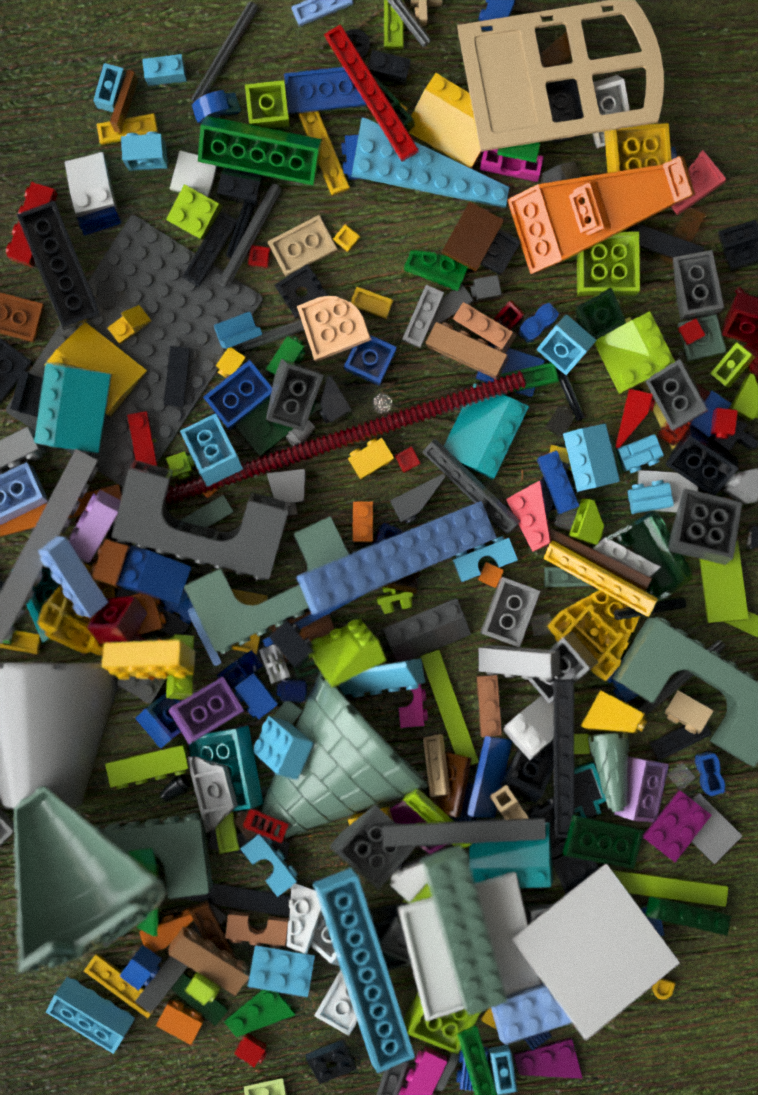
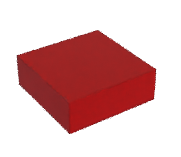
[248,245,271,268]
[678,318,705,346]
[394,446,421,473]

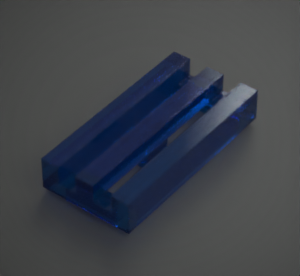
[77,206,121,236]

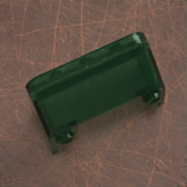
[606,511,692,602]

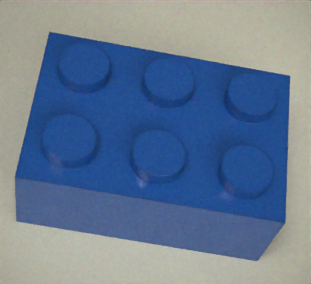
[203,360,272,430]

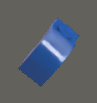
[192,90,241,123]

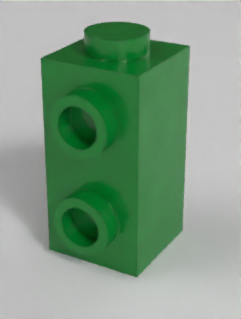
[266,336,306,377]

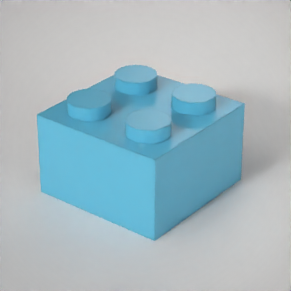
[121,132,168,171]
[536,314,596,375]

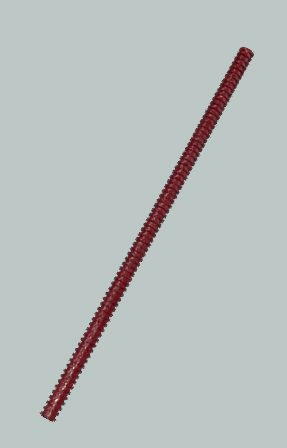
[75,371,526,528]

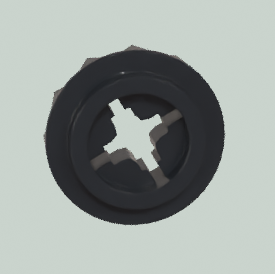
[345,29,370,58]

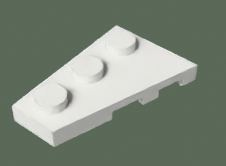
[593,537,660,577]
[287,883,322,954]

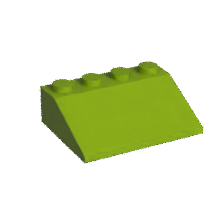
[403,992,481,1054]

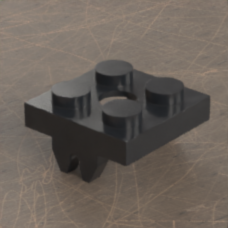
[274,264,328,319]
[305,1040,357,1084]

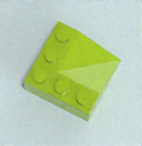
[577,232,640,296]
[594,312,675,394]
[312,619,386,688]

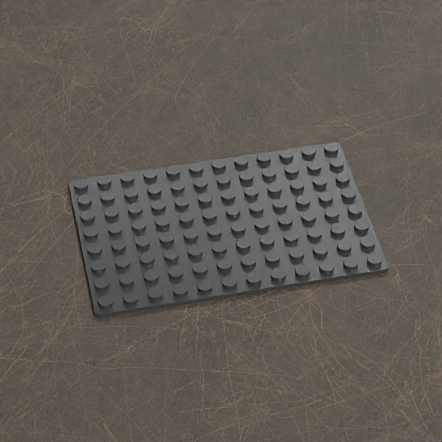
[6,215,263,487]

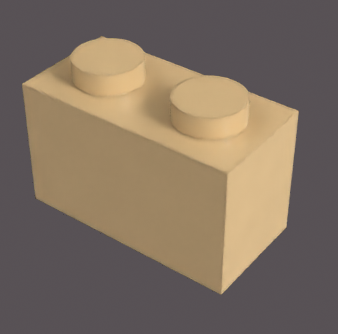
[665,691,713,734]

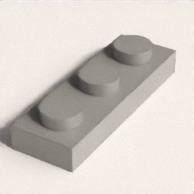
[402,285,444,348]

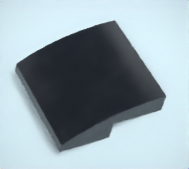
[718,219,758,272]

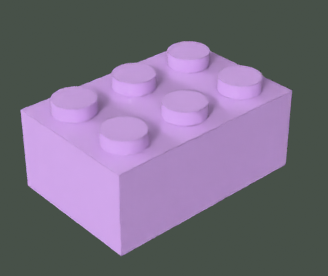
[68,490,121,563]

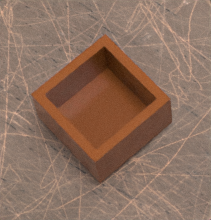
[91,540,130,590]

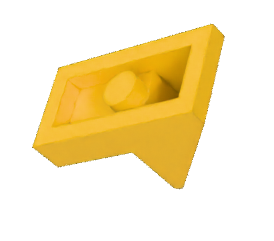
[108,305,151,345]

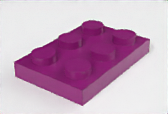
[642,790,712,862]

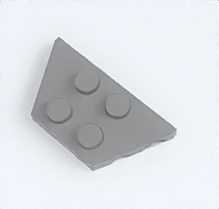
[187,756,238,833]

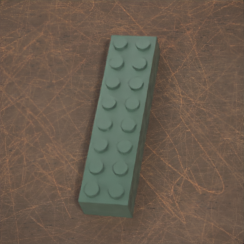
[421,845,507,1016]

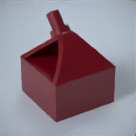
[722,287,758,346]
[86,597,149,644]

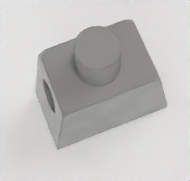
[267,469,306,516]

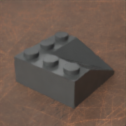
[668,488,742,565]

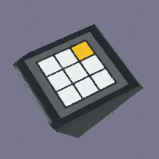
[746,526,758,550]

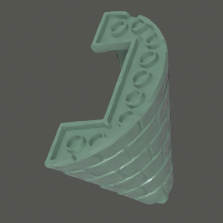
[257,672,429,839]
[14,786,165,972]

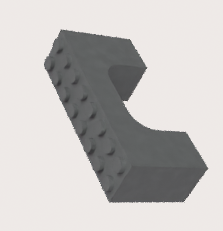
[112,460,289,580]

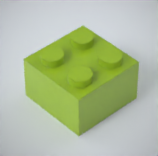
[245,80,290,129]
[166,184,223,240]

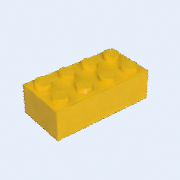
[102,640,195,680]

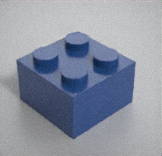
[344,335,397,386]

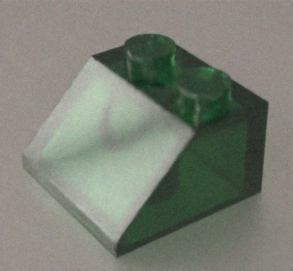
[576,288,626,340]

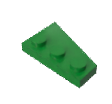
[403,250,468,291]
[224,989,296,1037]

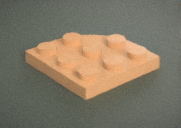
[297,296,371,362]

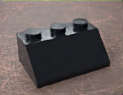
[666,426,739,496]

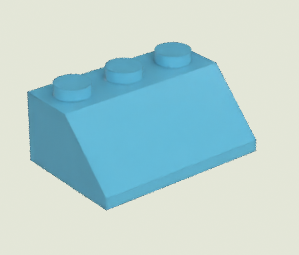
[563,424,620,492]

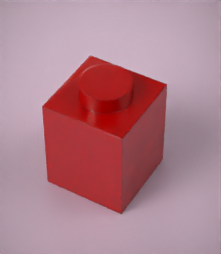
[710,408,738,439]
[234,1033,267,1067]

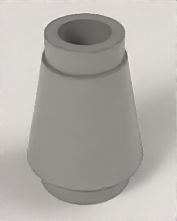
[286,420,315,447]

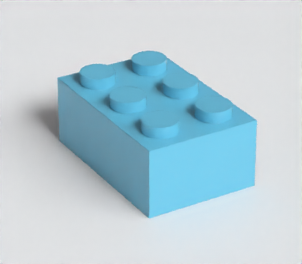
[180,414,243,487]
[253,716,313,780]
[248,946,315,997]

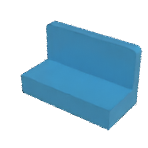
[214,312,262,349]

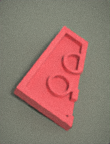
[671,150,726,215]
[506,480,551,552]

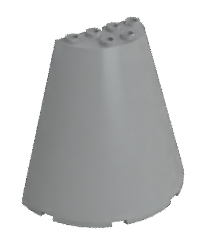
[0,662,119,810]

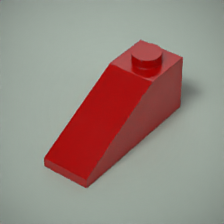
[615,389,655,448]

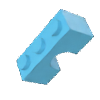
[453,536,518,582]
[241,834,298,897]

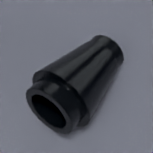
[160,774,190,802]

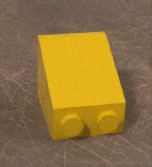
[581,690,648,734]

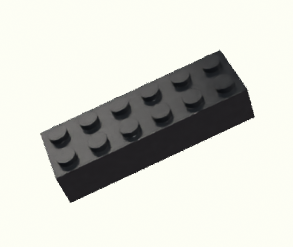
[16,201,101,331]

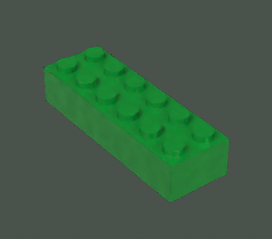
[197,116,322,185]

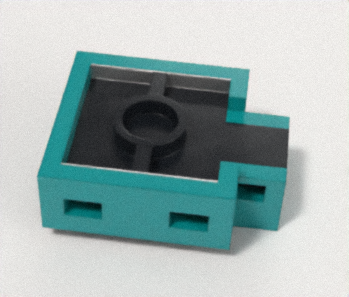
[574,761,606,818]

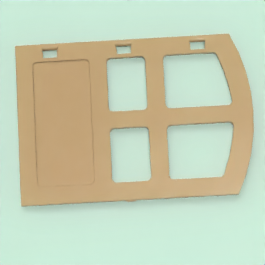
[457,0,664,152]

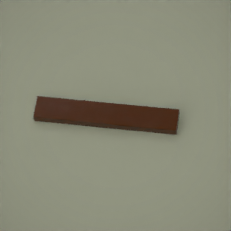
[544,527,652,591]

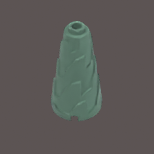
[588,733,629,812]

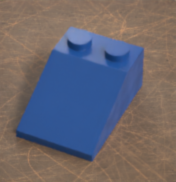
[118,545,192,605]

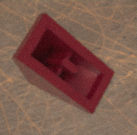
[493,300,525,331]

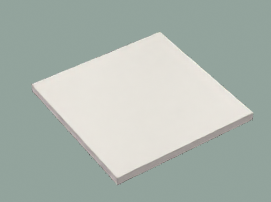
[511,864,680,1040]
[398,872,541,1021]

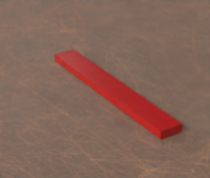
[324,24,419,162]

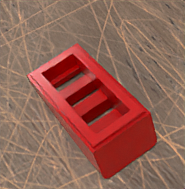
[243,808,289,843]

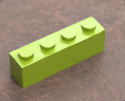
[105,744,189,789]

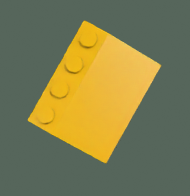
[409,73,483,169]
[604,123,671,173]
[44,322,147,417]

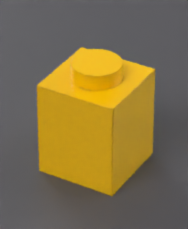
[216,347,247,378]

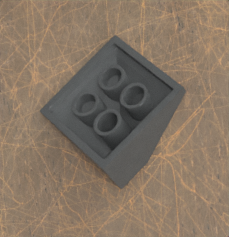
[330,805,417,890]

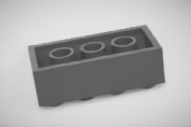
[383,598,471,662]

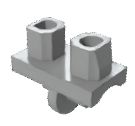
[259,644,290,683]

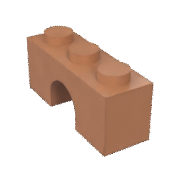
[453,302,517,352]
[476,675,502,737]
[225,910,289,948]

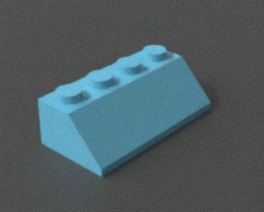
[338,659,425,697]
[46,977,135,1054]

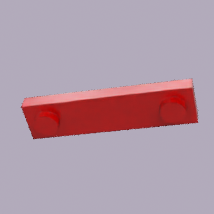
[127,411,158,466]

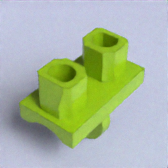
[377,587,413,614]

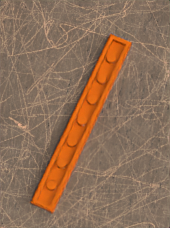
[0,484,122,537]

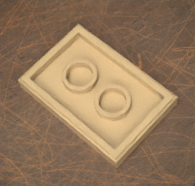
[268,215,338,277]

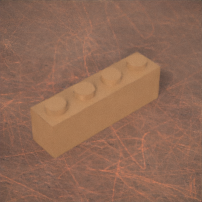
[426,322,509,380]
[169,927,249,995]

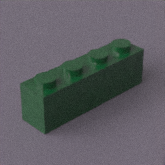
[646,896,731,936]

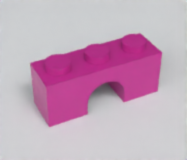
[480,149,544,182]
[399,671,428,728]

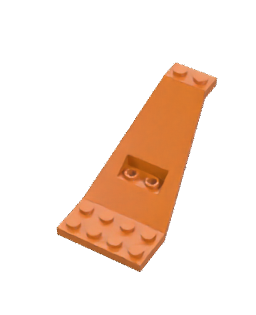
[507,156,696,274]

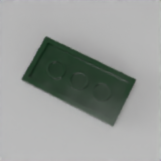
[235,398,321,457]
[563,815,644,869]

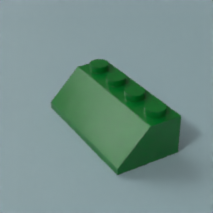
[128,848,158,936]

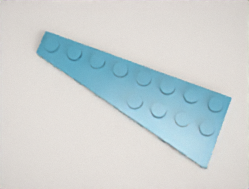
[351,117,509,208]

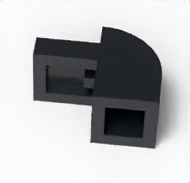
[711,421,758,451]

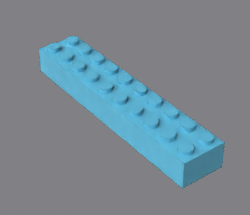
[313,868,415,1073]

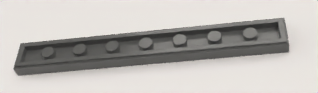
[383,818,545,847]

